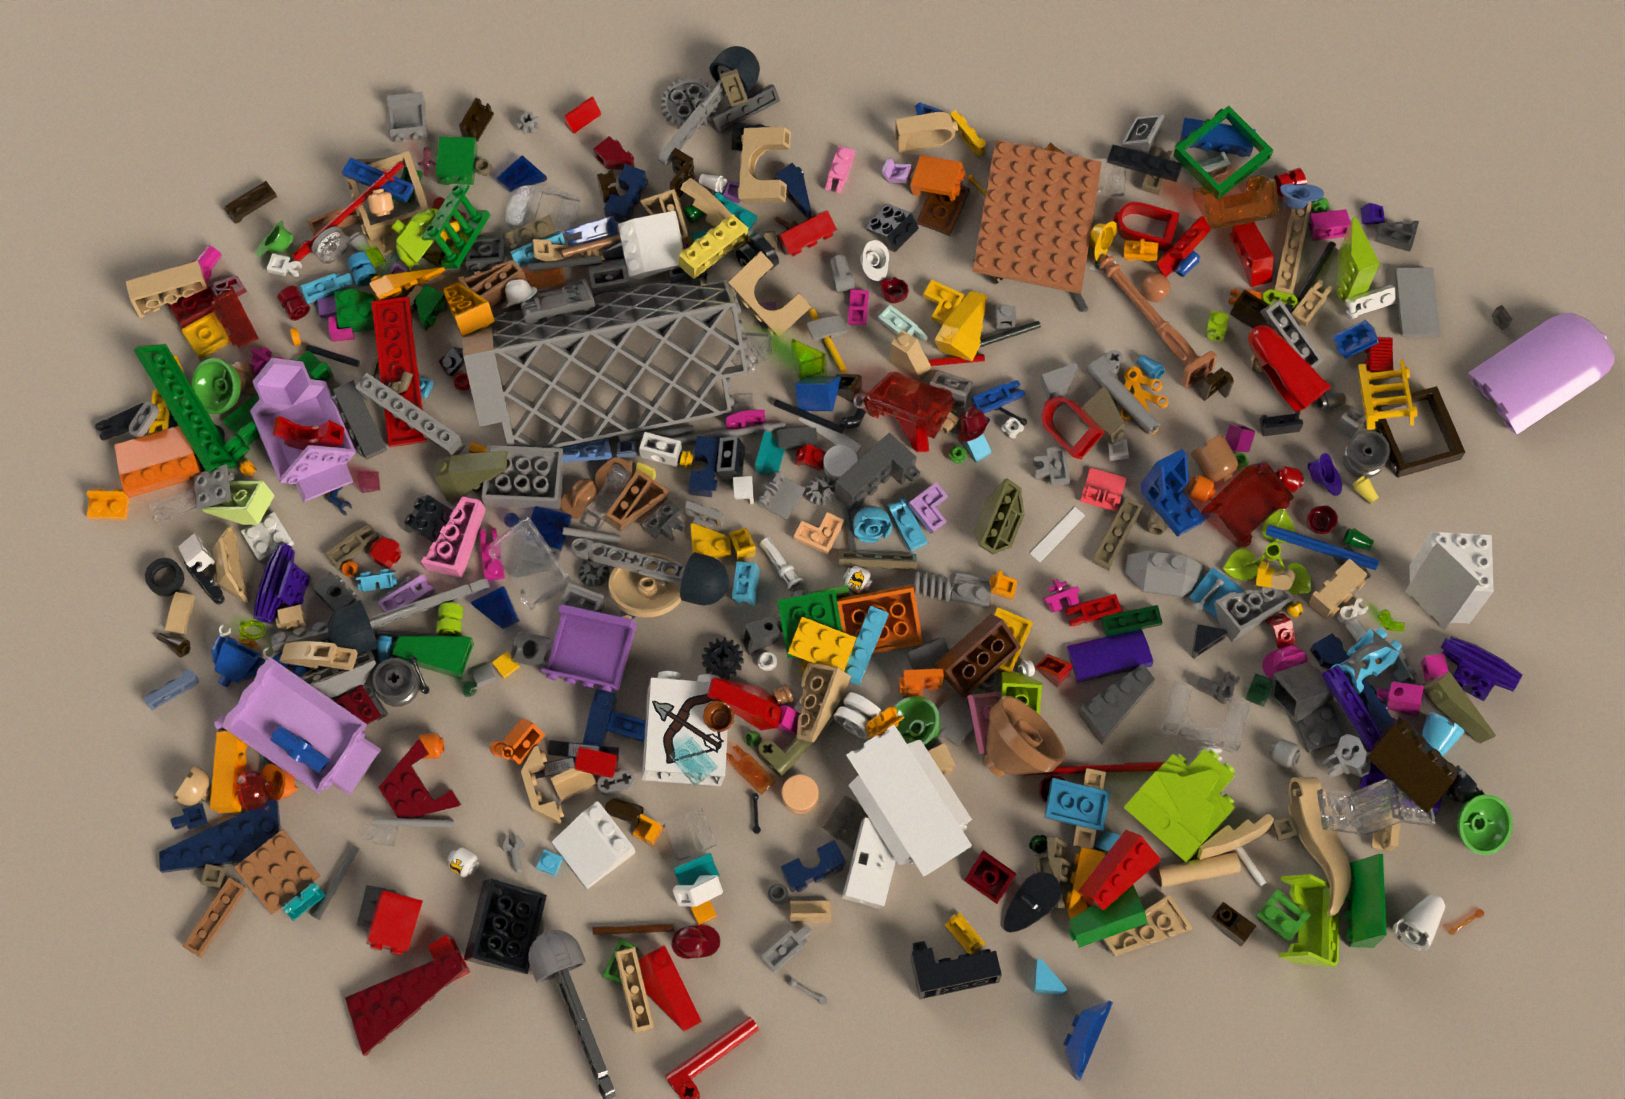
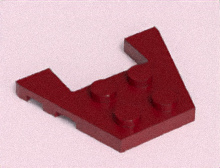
[378,739,461,819]

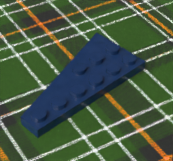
[159,799,281,873]

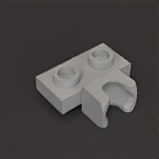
[1033,447,1070,486]
[685,501,724,530]

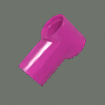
[192,246,222,282]

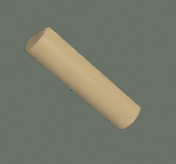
[1156,852,1240,888]
[614,947,655,1033]

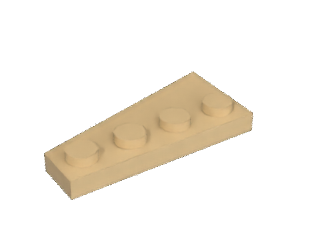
[1102,895,1193,956]

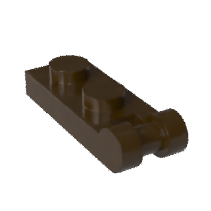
[224,181,277,224]

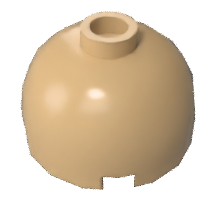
[173,765,211,806]

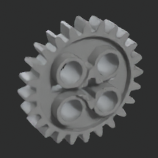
[660,77,718,130]

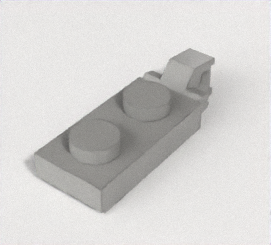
[761,924,812,973]

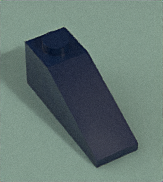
[775,163,811,219]
[582,689,617,746]

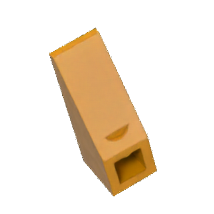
[1066,847,1105,909]

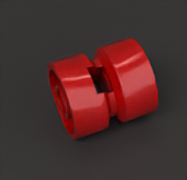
[1274,168,1307,198]

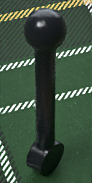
[994,407,1027,426]
[410,656,430,694]
[751,793,761,834]

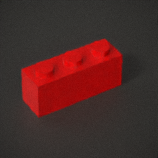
[776,210,837,256]

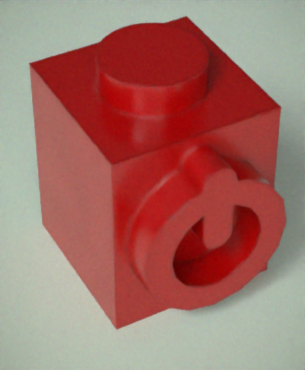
[369,536,402,569]

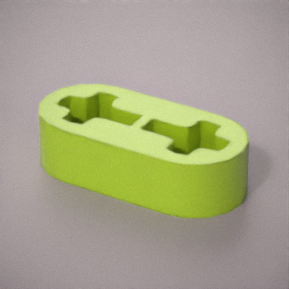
[1262,290,1298,312]

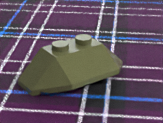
[974,478,1025,554]

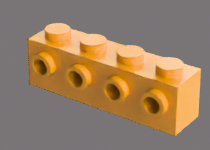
[210,731,248,814]

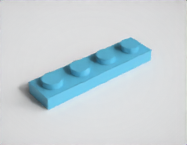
[844,606,889,685]

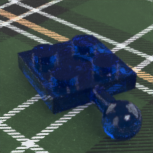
[504,506,572,551]

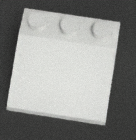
[618,211,684,280]
[552,801,636,889]

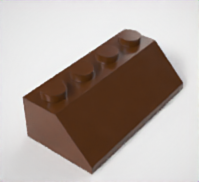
[934,614,1021,698]

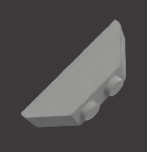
[1125,551,1204,597]
[300,650,376,699]

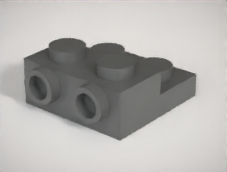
[466,236,505,274]

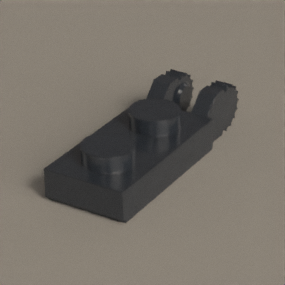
[95,403,143,441]
[184,561,225,605]

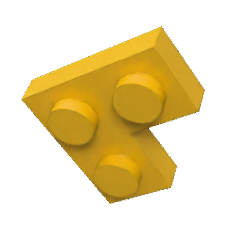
[923,279,965,325]

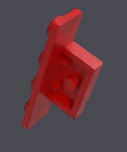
[1156,216,1211,277]

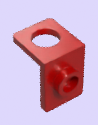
[1266,613,1296,649]

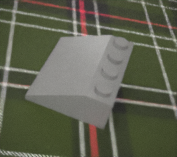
[482,445,563,510]

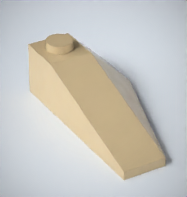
[797,662,851,743]

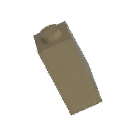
[1079,387,1125,445]

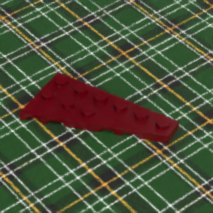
[345,950,466,1056]

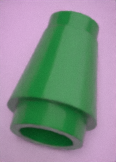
[1343,528,1374,550]

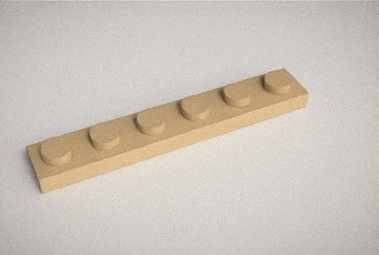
[1274,201,1312,294]

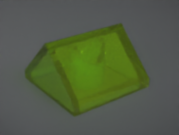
[791,339,826,380]

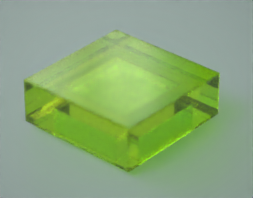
[365,247,386,267]

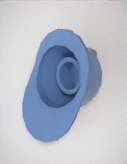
[1280,184,1324,209]

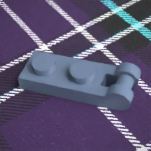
[143,669,199,710]

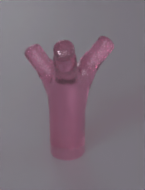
[418,147,436,177]

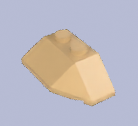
[212,526,249,603]

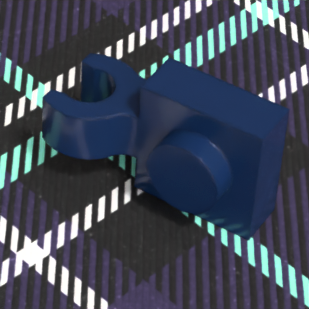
[170,803,208,830]

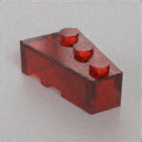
[211,286,259,348]

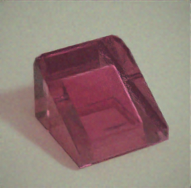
[358,471,381,493]

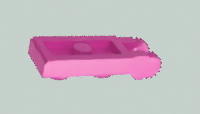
[480,528,505,581]

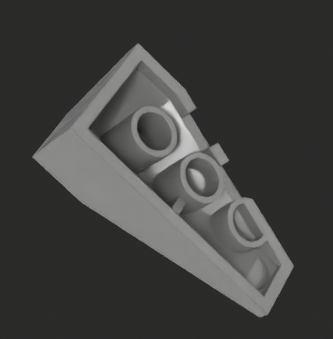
[1214,587,1295,642]

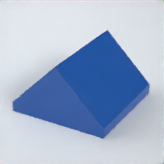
[795,376,841,411]

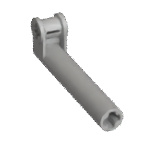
[1087,350,1160,434]

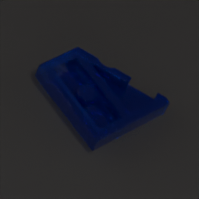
[471,586,520,629]

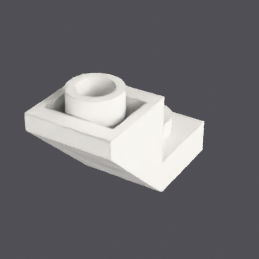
[672,875,723,906]

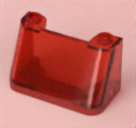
[863,371,955,439]
[1201,462,1294,548]

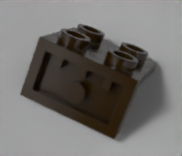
[670,148,695,198]

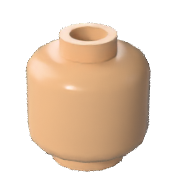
[368,188,394,216]

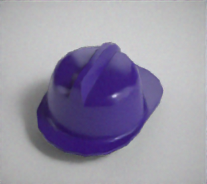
[1308,453,1342,496]

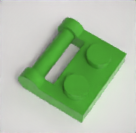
[1256,889,1311,943]

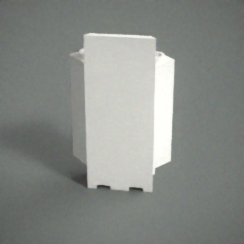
[1405,532,1494,630]
[846,725,972,877]

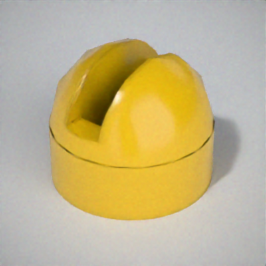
[1286,602,1303,618]

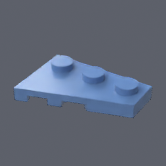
[557,438,612,463]

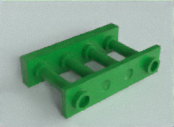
[422,184,491,269]

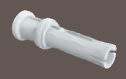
[759,537,803,591]

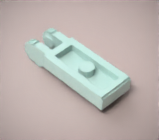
[878,305,928,346]

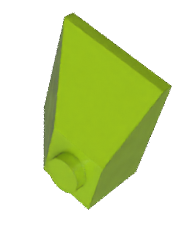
[1001,672,1042,715]

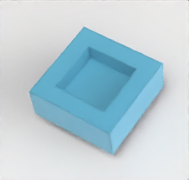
[536,849,563,877]

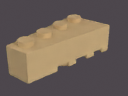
[125,261,207,318]

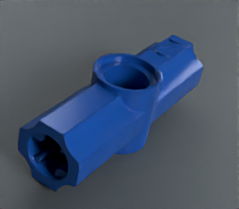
[270,726,330,773]

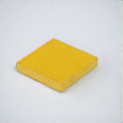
[181,311,232,360]

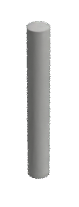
[562,527,621,543]

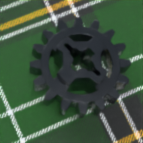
[701,637,744,680]

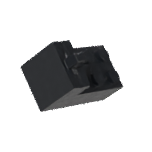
[911,941,1002,999]

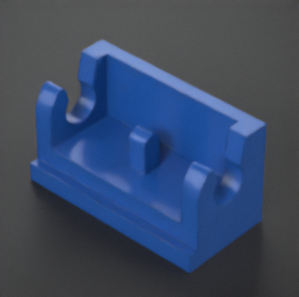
[1332,320,1379,359]

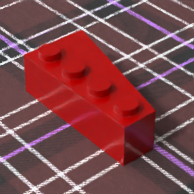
[1078,829,1161,910]

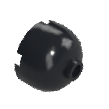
[1447,765,1485,805]

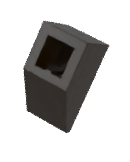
[1211,902,1256,947]

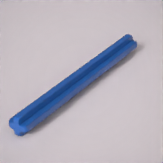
[1266,525,1379,570]

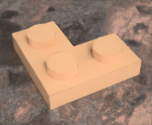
[793,512,844,555]

